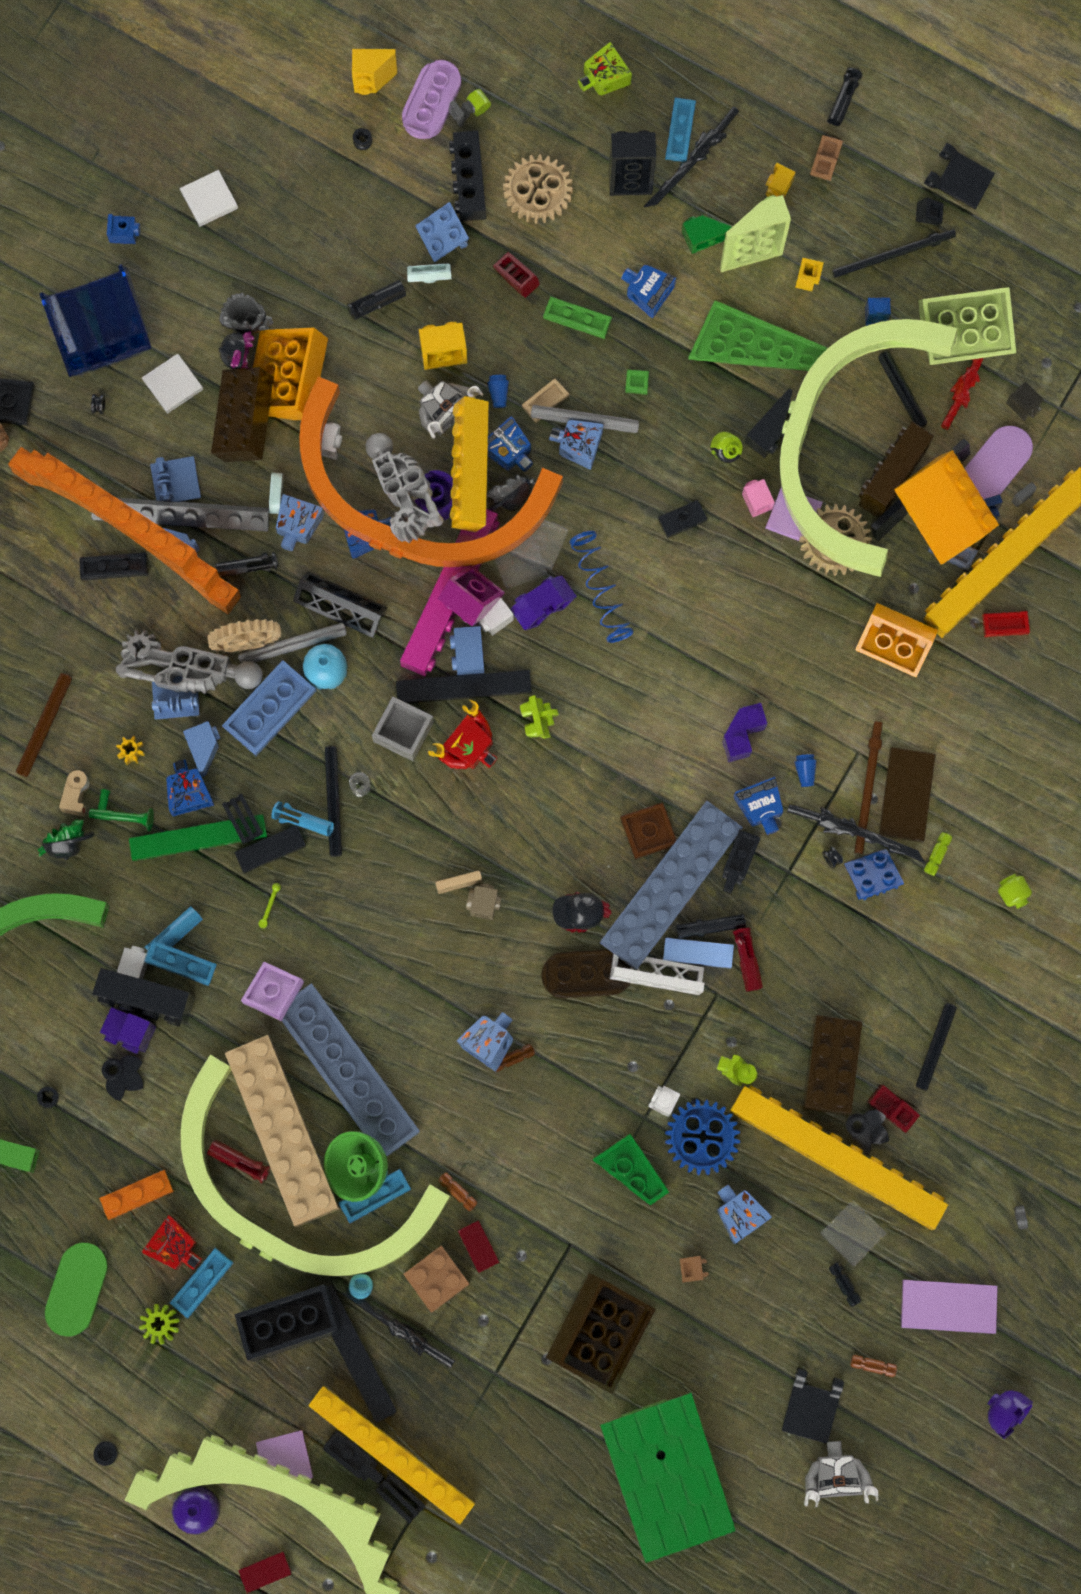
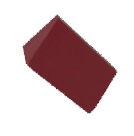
[458,1220,500,1273]

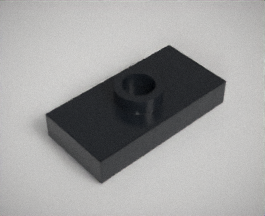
[658,500,707,539]

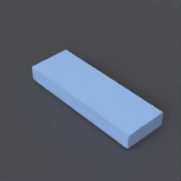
[663,938,734,969]

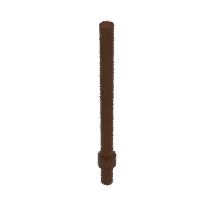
[854,721,883,854]

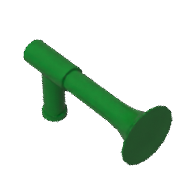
[89,789,154,831]

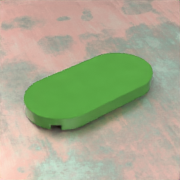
[45,1243,108,1337]

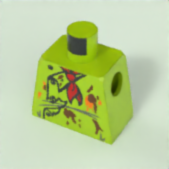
[578,42,632,96]

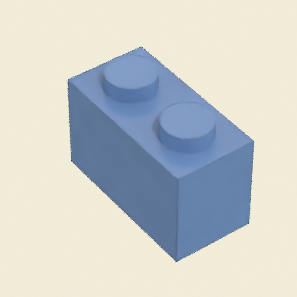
[450,626,484,676]

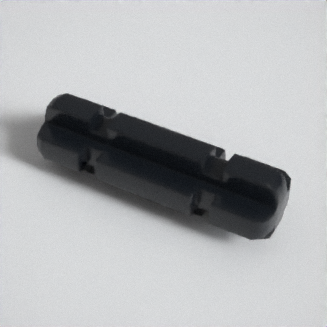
[829,1262,861,1307]

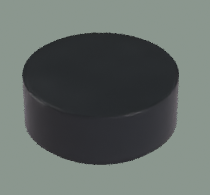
[93,1441,118,1466]

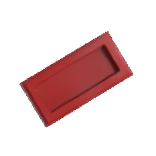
[982,611,1030,637]

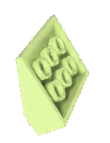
[720,195,791,272]
[918,287,1016,365]

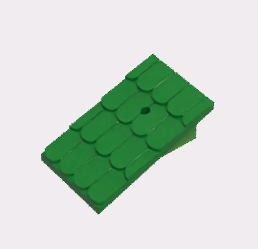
[600,1393,736,1563]

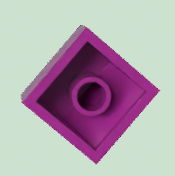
[438,565,505,626]

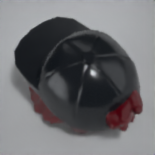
[553,892,612,933]

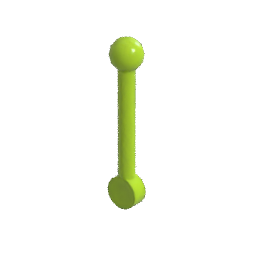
[258,883,281,928]

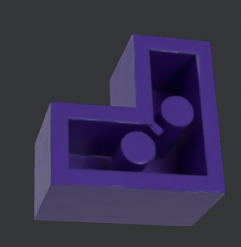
[100,1007,156,1054]

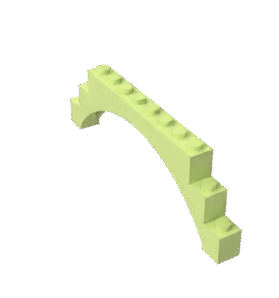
[125,1435,401,1594]

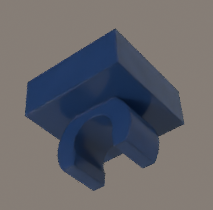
[983,494,1003,520]

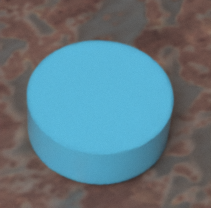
[349,1274,373,1299]

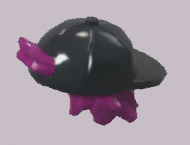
[219,330,254,369]

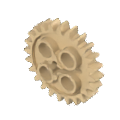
[503,154,573,224]
[799,504,872,576]
[207,619,281,653]

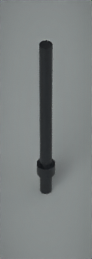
[832,229,956,278]

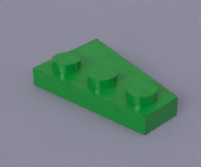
[592,1134,670,1205]

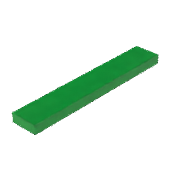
[129,814,267,862]

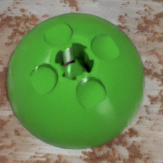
[324,1132,388,1202]

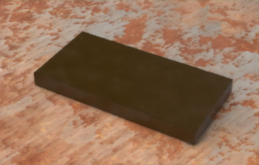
[879,747,935,843]

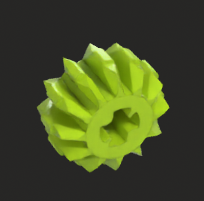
[139,1304,180,1344]

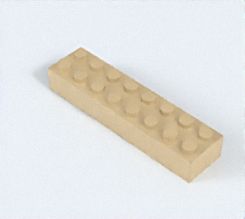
[225,1035,340,1227]

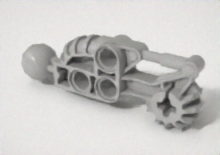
[365,433,443,544]
[116,630,263,694]

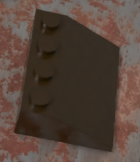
[546,1273,656,1394]

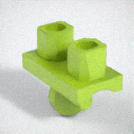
[520,695,559,739]
[717,1055,758,1087]

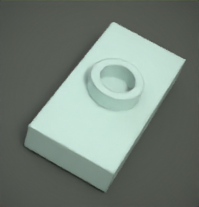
[407,263,451,283]

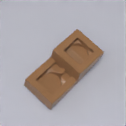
[810,135,843,181]

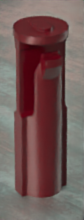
[732,928,763,992]
[207,1140,271,1184]

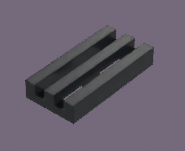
[222,794,263,844]
[375,1472,426,1524]

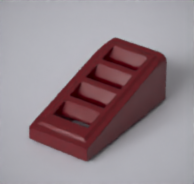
[493,252,540,298]

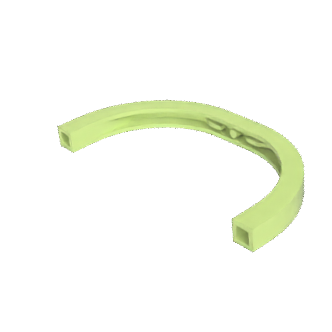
[780,319,957,577]
[181,1055,451,1277]

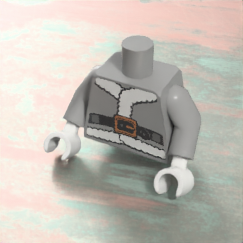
[418,380,483,439]
[804,1441,879,1507]

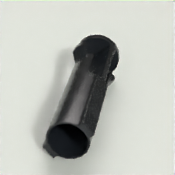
[827,68,863,126]
[347,280,407,321]
[216,551,278,577]

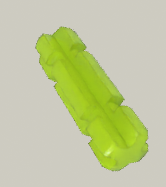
[924,832,952,876]

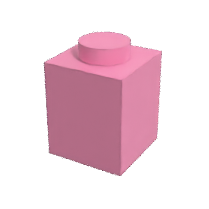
[742,479,775,517]

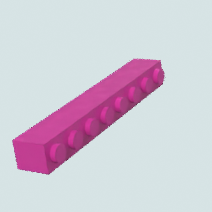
[400,509,500,677]

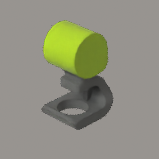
[448,89,491,127]

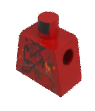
[142,1215,202,1270]

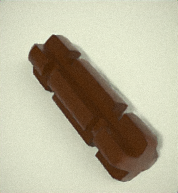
[496,1044,535,1072]

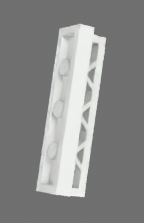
[610,954,705,995]

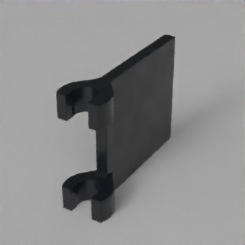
[923,143,995,210]
[781,1367,844,1444]

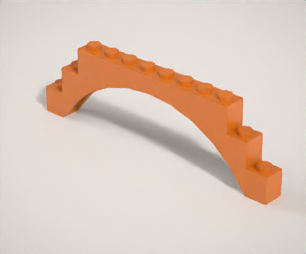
[8,447,241,615]

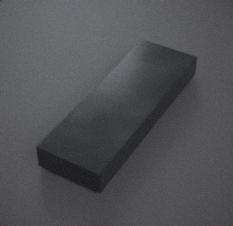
[79,552,148,581]
[234,825,306,874]

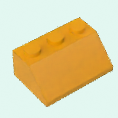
[855,603,938,677]

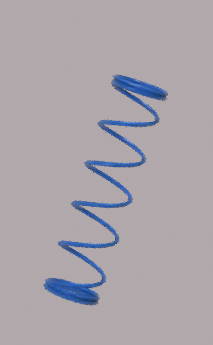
[569,531,634,643]

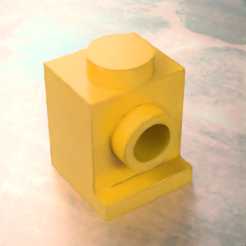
[765,163,796,197]
[795,258,824,291]

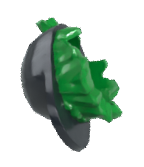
[37,819,95,860]

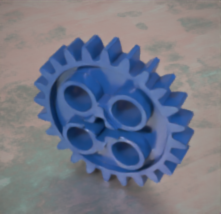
[665,1099,740,1176]

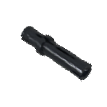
[676,914,746,939]

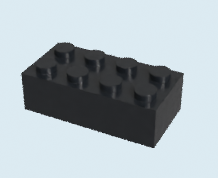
[608,130,657,196]
[92,968,195,1027]
[234,1284,342,1362]

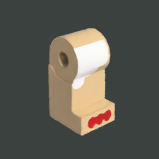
[59,770,90,817]

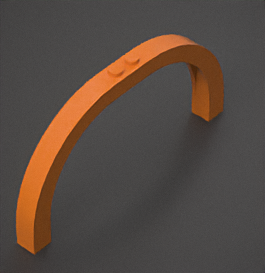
[299,377,563,567]

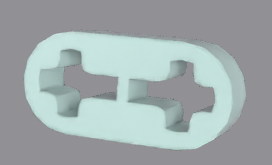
[269,473,284,514]

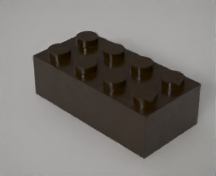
[211,367,274,462]
[858,422,934,518]
[802,1015,862,1116]

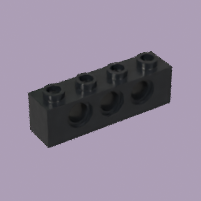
[449,130,486,222]

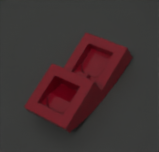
[867,1085,920,1133]

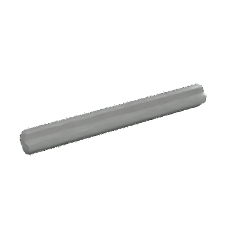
[531,405,639,433]
[238,623,347,663]

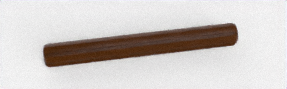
[16,673,72,777]

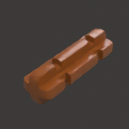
[438,1173,477,1211]
[850,1355,897,1377]

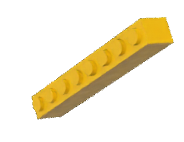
[308,1386,475,1524]

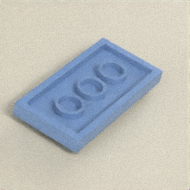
[222,660,316,756]

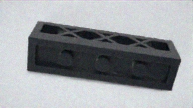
[293,571,388,638]

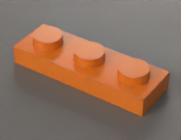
[99,1170,174,1220]

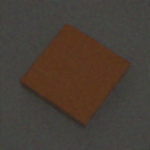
[620,802,677,860]

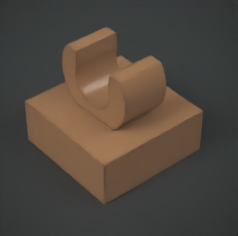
[680,1256,709,1283]

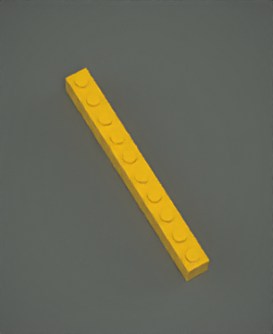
[923,467,1081,638]
[729,1085,948,1230]

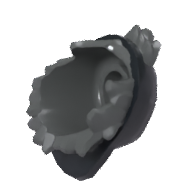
[219,293,274,335]
[486,475,536,511]

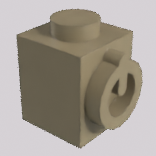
[466,884,502,920]

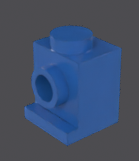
[107,214,140,244]
[865,298,891,326]

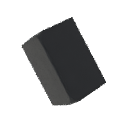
[916,197,944,225]

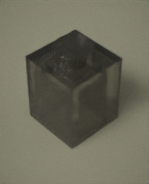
[1006,382,1044,421]

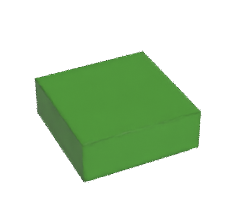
[625,369,649,394]

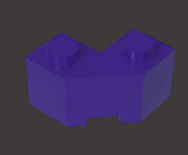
[510,576,577,630]
[722,703,767,763]

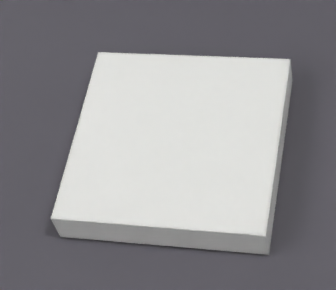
[180,170,238,227]
[142,354,203,414]

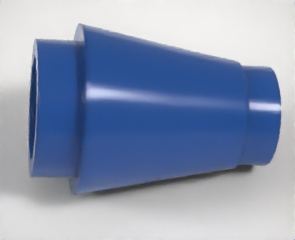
[487,375,509,408]
[794,754,817,787]

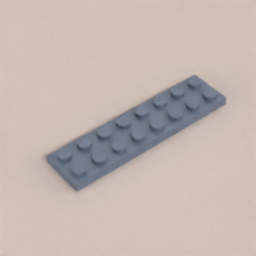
[600,801,743,970]
[282,983,420,1157]

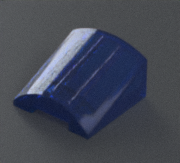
[39,264,152,377]

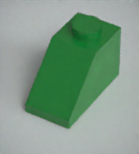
[681,215,732,254]

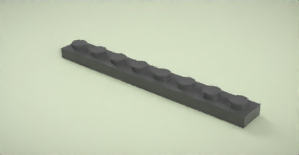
[91,498,269,532]

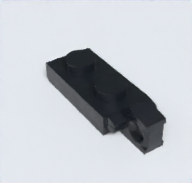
[722,830,760,894]
[322,1429,384,1484]

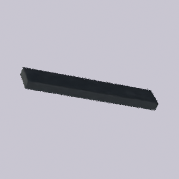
[871,439,971,541]
[396,670,532,704]
[328,1284,397,1423]

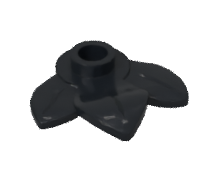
[102,1056,144,1101]
[846,1110,889,1156]

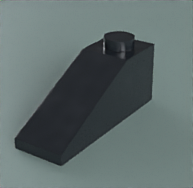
[745,388,793,458]

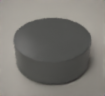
[1014,1205,1028,1230]

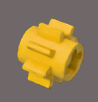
[116,736,145,765]

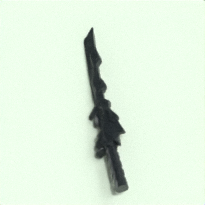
[643,106,739,208]
[787,804,925,864]
[330,1276,455,1369]

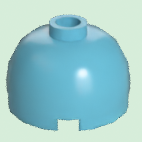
[303,644,348,689]

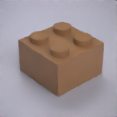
[403,1246,470,1313]

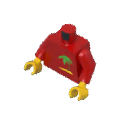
[428,700,498,770]

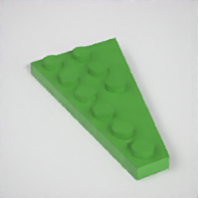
[688,300,828,371]

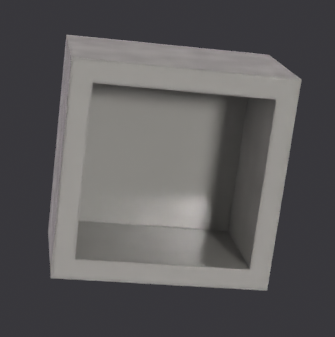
[372,696,434,761]

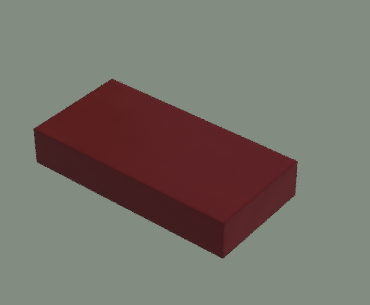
[238,1551,292,1593]

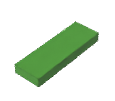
[543,297,612,339]

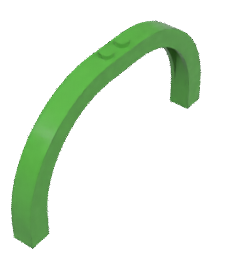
[0,894,110,1173]

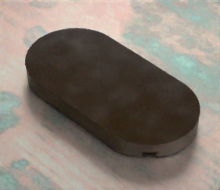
[541,949,632,999]

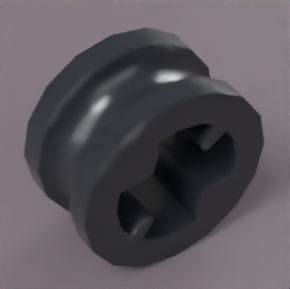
[353,128,372,150]
[91,394,105,414]
[822,846,843,869]
[37,1087,59,1108]

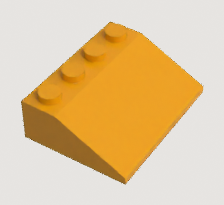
[253,328,328,420]
[894,450,999,564]

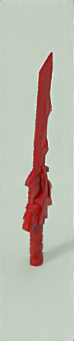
[941,358,984,430]

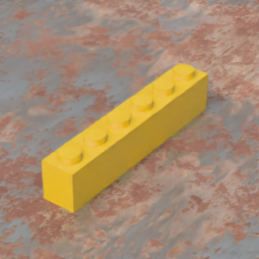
[450,396,489,532]

